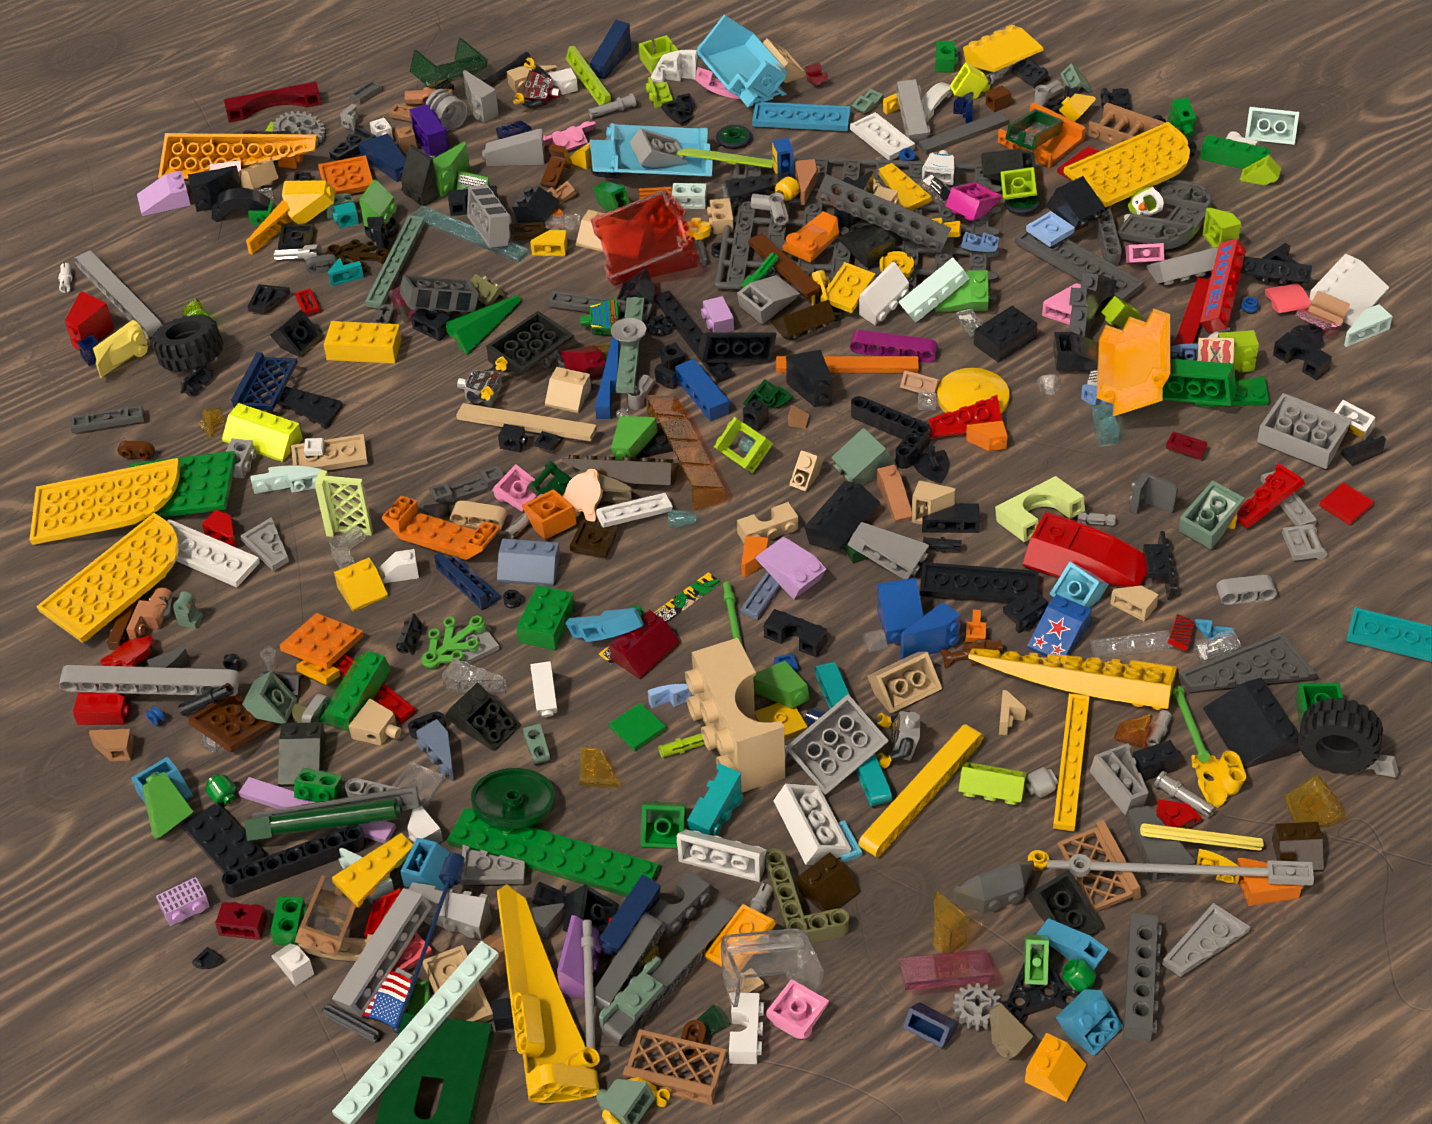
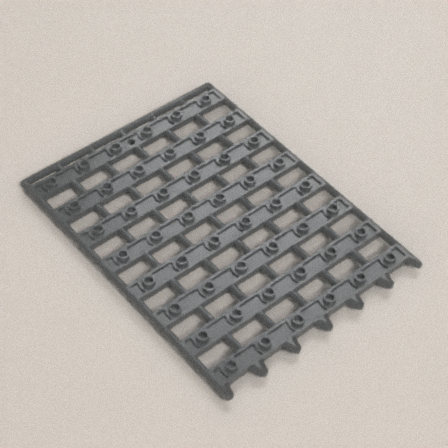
[715,154,1002,302]

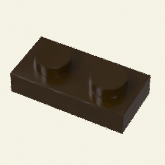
[511,222,545,240]

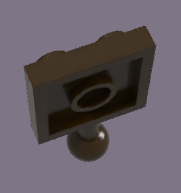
[570,505,618,558]

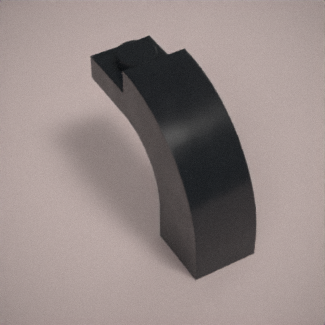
[212,188,270,222]

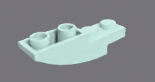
[251,466,325,494]

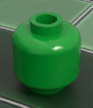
[205,774,237,805]
[1062,959,1096,992]

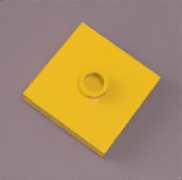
[755,703,808,740]

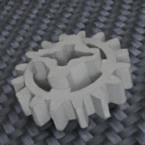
[953,983,1002,1030]

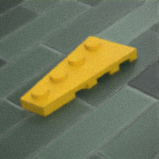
[879,163,932,211]

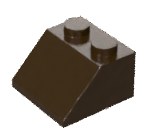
[1272,822,1324,872]
[798,852,860,912]

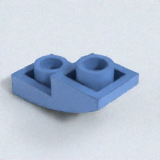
[961,232,1000,252]
[1170,344,1198,361]

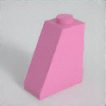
[1042,283,1081,325]

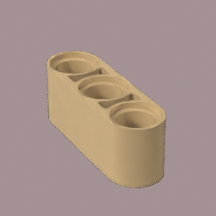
[450,501,507,530]

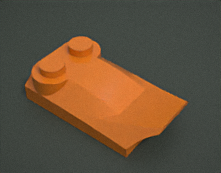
[783,211,839,263]

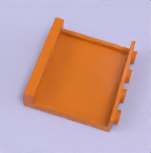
[998,102,1086,168]

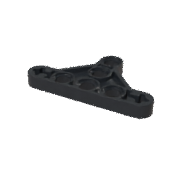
[1004,945,1079,1023]

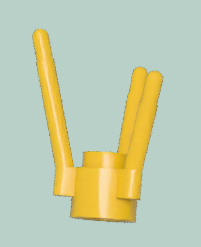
[811,270,830,305]

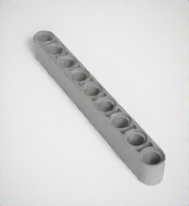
[74,250,162,339]
[59,665,240,696]

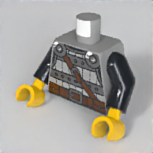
[457,357,508,407]
[876,710,920,769]

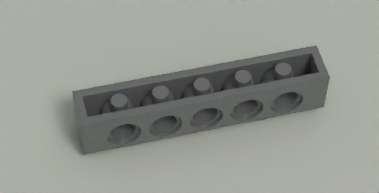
[1123,913,1162,1042]

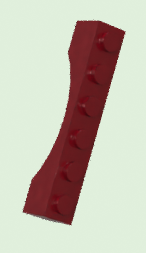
[224,81,322,123]

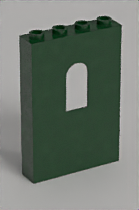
[375,1013,494,1124]

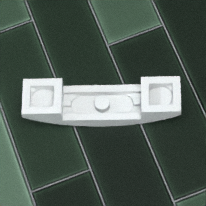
[922,82,953,123]

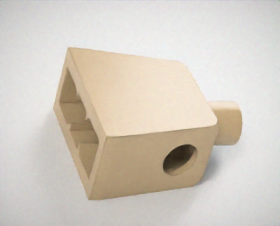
[349,699,402,745]

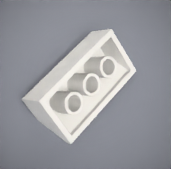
[773,784,852,865]
[677,829,767,882]

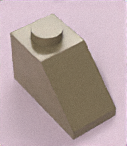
[990,1003,1033,1059]

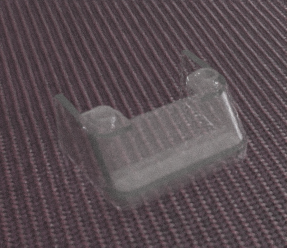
[721,929,824,1008]

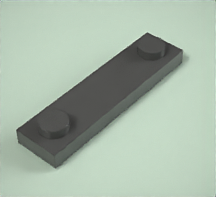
[70,405,144,433]

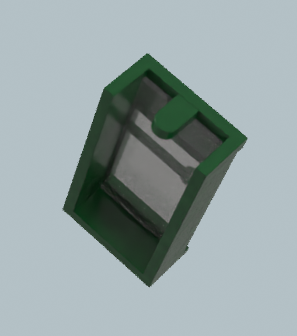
[1005,109,1064,151]

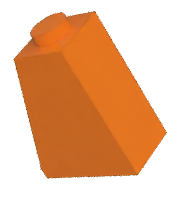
[1237,858,1304,906]

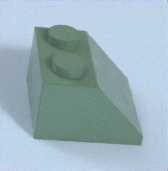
[242,671,297,724]

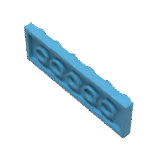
[752,102,851,131]

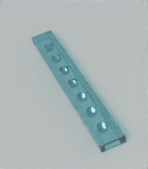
[412,205,529,263]

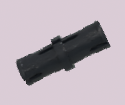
[923,537,962,552]

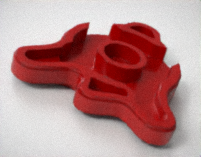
[100,636,155,667]

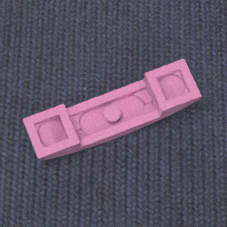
[695,67,740,99]

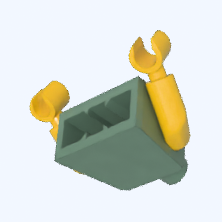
[596,1077,670,1124]

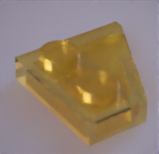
[579,747,619,788]

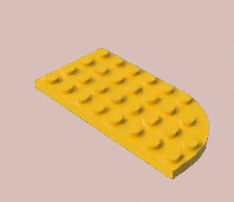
[1064,122,1190,207]
[30,458,180,545]
[36,513,179,643]

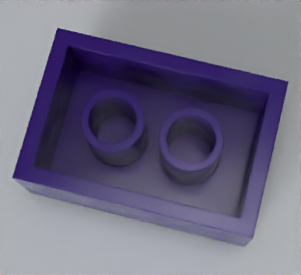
[410,104,450,159]

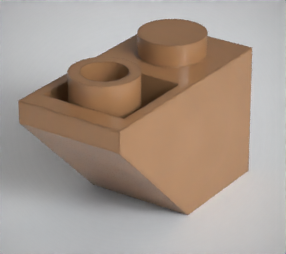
[89,729,134,761]

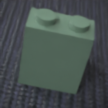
[831,428,897,486]

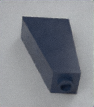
[590,20,631,79]
[358,133,406,182]
[599,874,661,955]

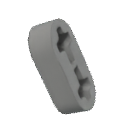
[301,693,330,723]

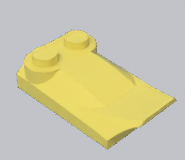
[93,320,148,378]

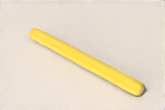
[1140,823,1264,851]

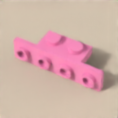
[543,121,596,151]

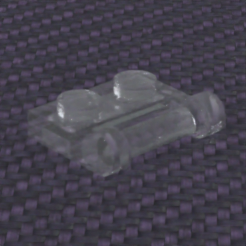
[545,214,581,230]

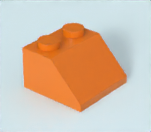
[522,489,577,540]

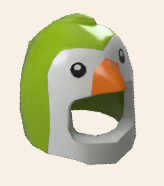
[1128,186,1164,217]

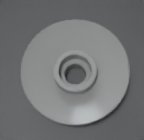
[611,318,646,342]

